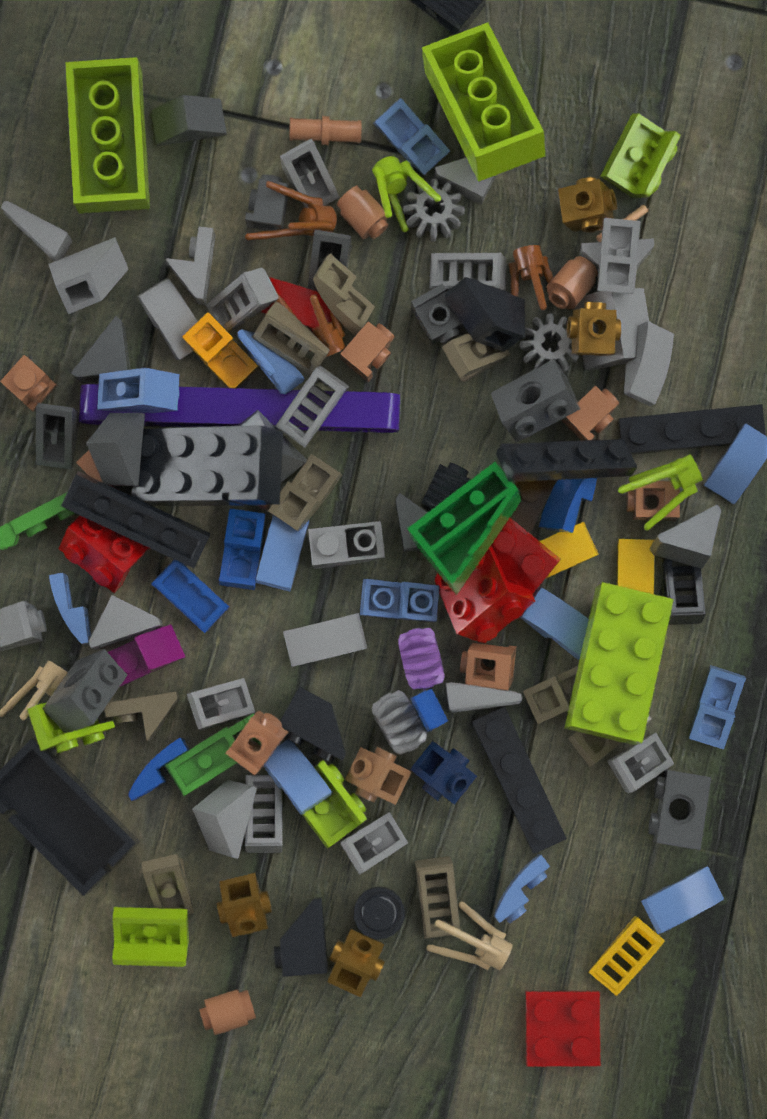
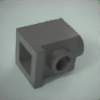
[245,175,288,231]
[411,284,463,345]

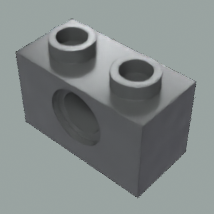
[491,359,580,443]
[42,649,127,733]
[648,770,711,850]

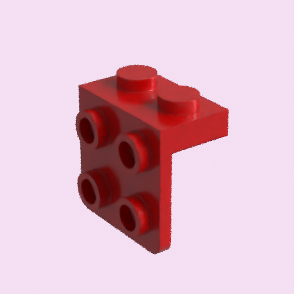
[58,486,150,593]
[435,545,536,644]

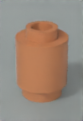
[337,186,389,239]
[547,256,598,309]
[199,989,256,1035]

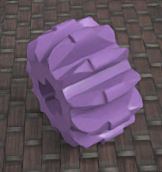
[398,628,445,690]

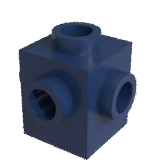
[410,741,477,805]

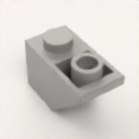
[49,237,128,314]
[308,521,385,569]
[0,601,47,651]

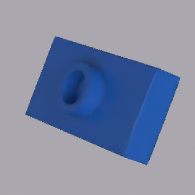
[151,560,229,633]

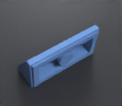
[237,329,304,395]

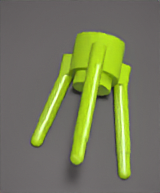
[372,156,441,232]
[618,454,703,530]

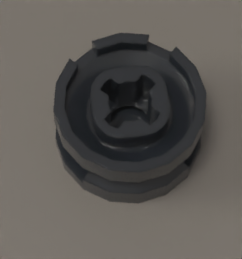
[354,887,405,939]

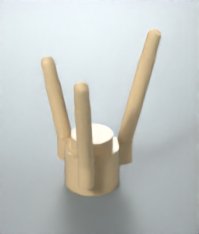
[0,660,68,720]
[426,901,513,970]

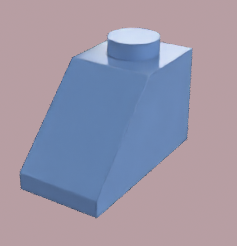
[97,368,179,413]

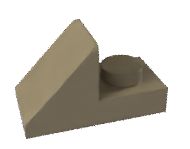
[442,333,511,382]
[104,692,180,741]
[141,854,194,914]

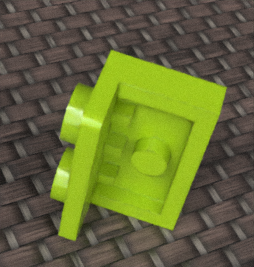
[600,113,681,198]
[27,703,115,753]
[302,760,367,849]
[112,907,189,967]

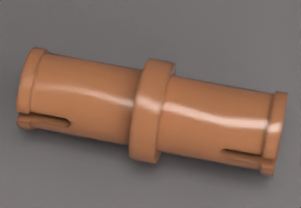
[289,116,362,145]

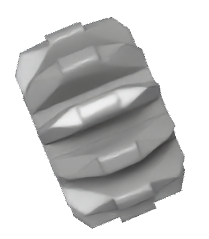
[403,179,464,241]
[519,314,579,372]
[372,690,427,755]

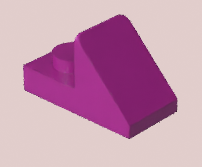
[107,624,186,687]

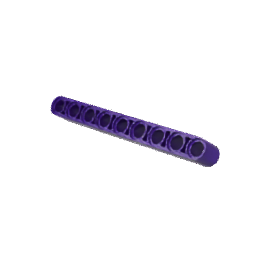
[79,384,400,433]

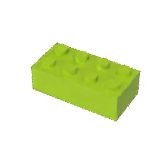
[422,22,545,182]
[65,57,150,214]
[564,582,674,745]

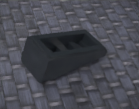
[662,557,706,625]

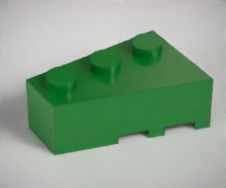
[407,461,521,595]

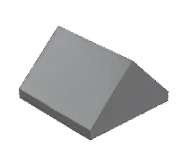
[574,288,649,371]

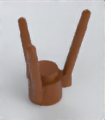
[245,181,336,240]
[508,245,554,310]
[276,291,346,357]

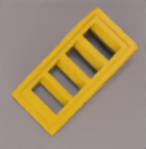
[588,916,665,996]

